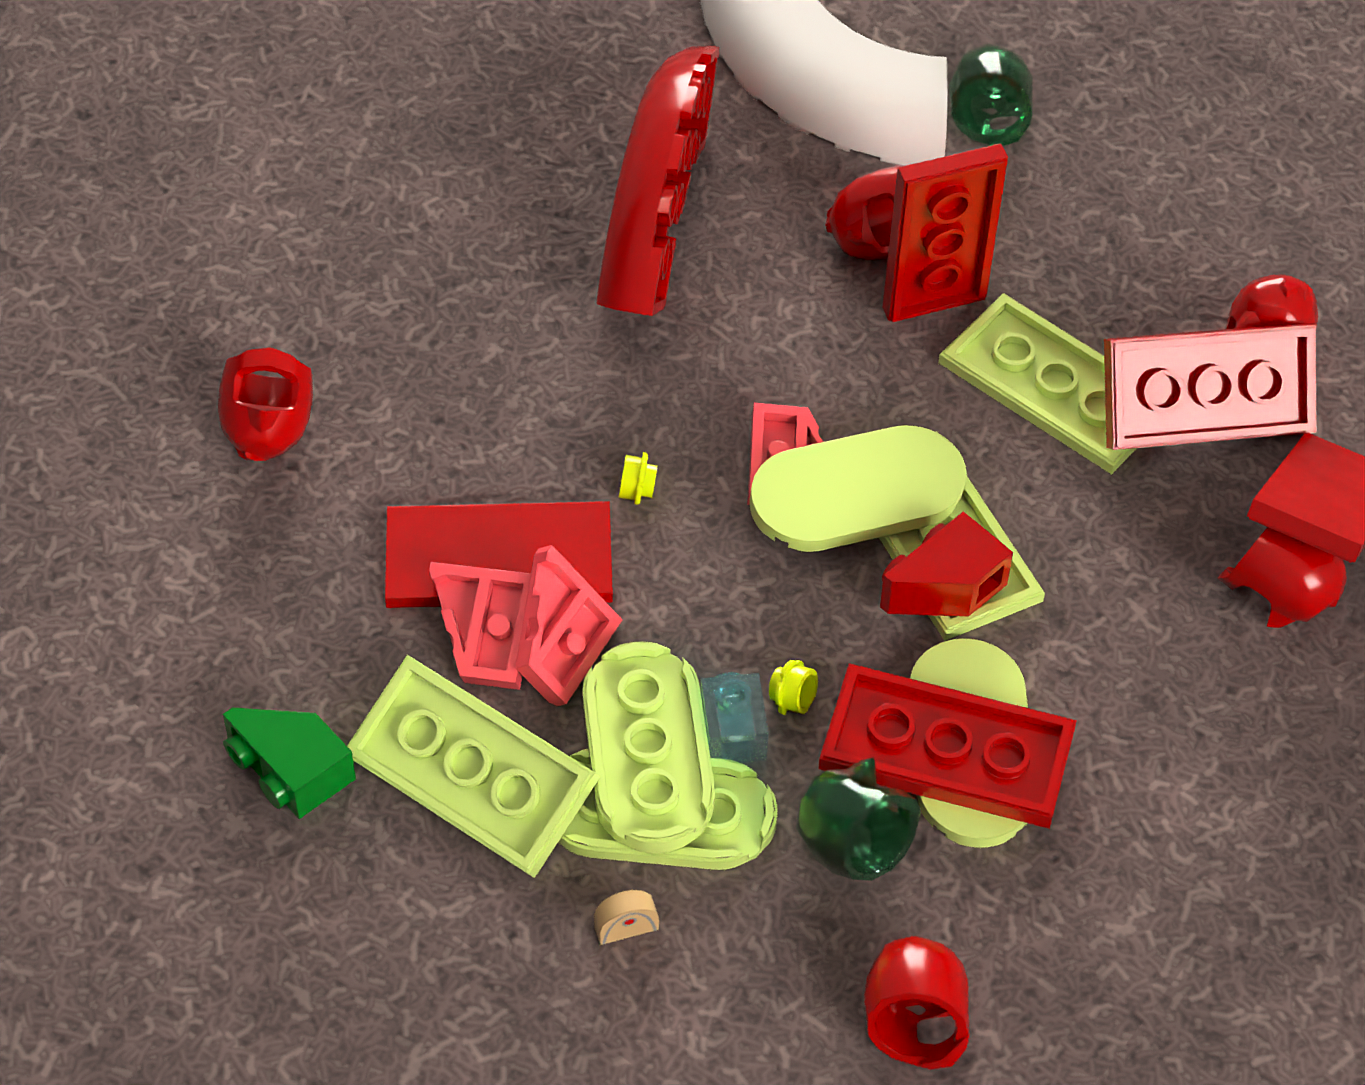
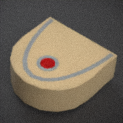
[594,890,659,945]

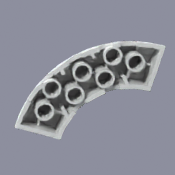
[700,0,947,166]

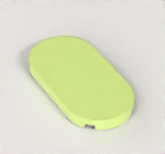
[750,425,967,552]
[910,638,1028,848]
[583,642,715,853]
[558,749,777,870]

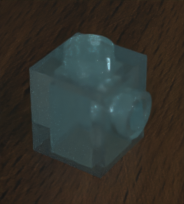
[700,672,769,763]

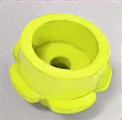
[618,452,658,505]
[769,660,818,715]

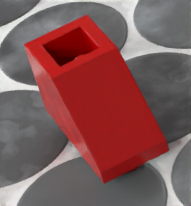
[880,511,1013,617]

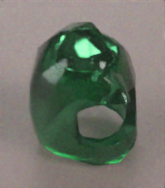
[949,44,1033,146]
[796,757,922,881]

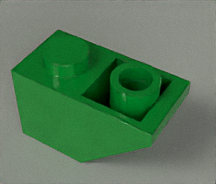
[223,708,356,819]

